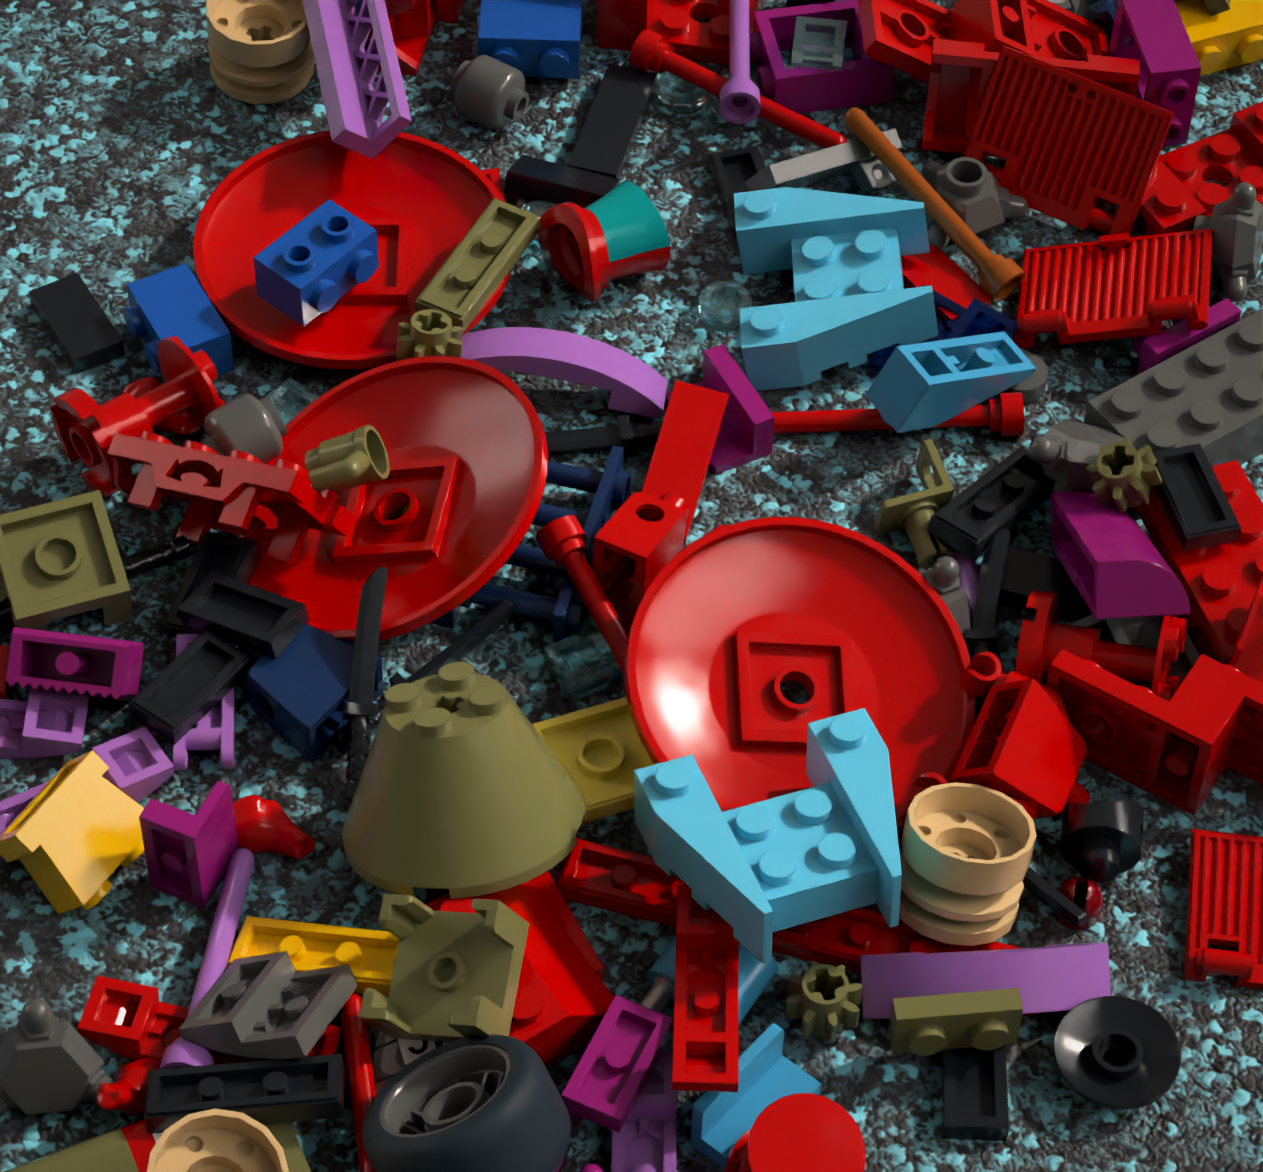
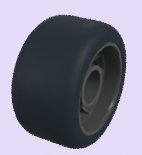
[362,1034,571,1172]

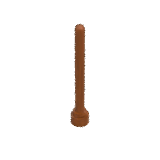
[844,107,1026,303]

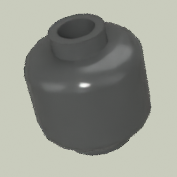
[450,54,529,130]
[200,393,288,464]

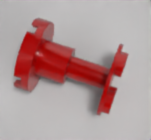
[50,335,225,497]
[1015,590,1187,701]

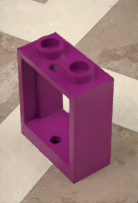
[749,0,895,113]
[1109,0,1201,146]

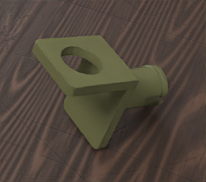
[874,439,954,570]

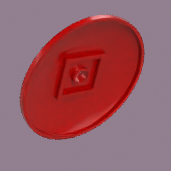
[193,130,512,369]
[232,356,548,643]
[624,517,976,832]

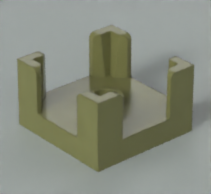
[0,490,133,631]
[359,894,530,1043]

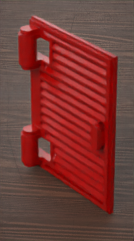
[964,45,1174,235]
[1013,229,1213,349]
[1183,829,1263,989]

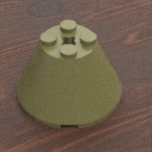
[342,662,586,899]

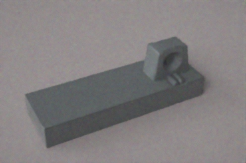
[745,128,903,194]

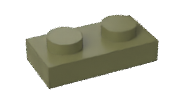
[888,988,1023,1056]

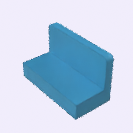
[690,1023,822,1169]

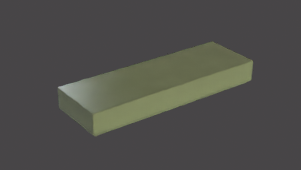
[415,198,541,333]

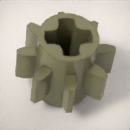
[396,309,463,361]
[1086,437,1162,513]
[784,961,863,1042]

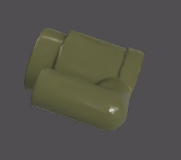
[305,425,390,493]

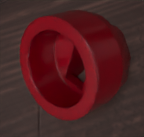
[1053,876,1103,930]

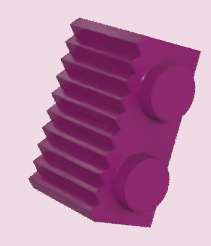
[6,627,144,700]

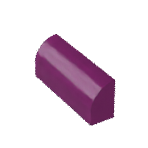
[1050,491,1190,619]

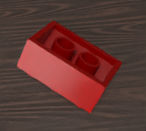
[426,881,614,1069]

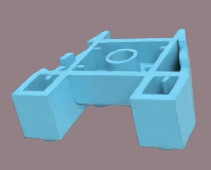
[734,187,938,391]
[634,708,902,964]

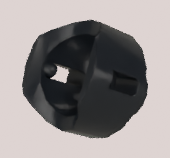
[1060,799,1144,883]

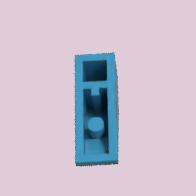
[865,331,1037,433]

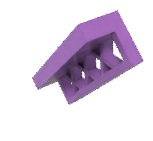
[303,0,412,159]

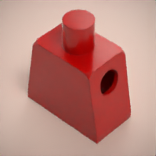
[592,492,689,629]

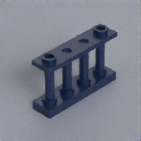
[431,445,631,653]

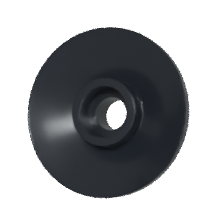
[1053,996,1181,1109]

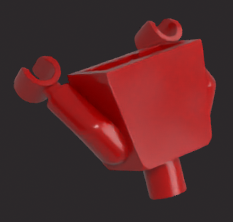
[908,651,1090,820]

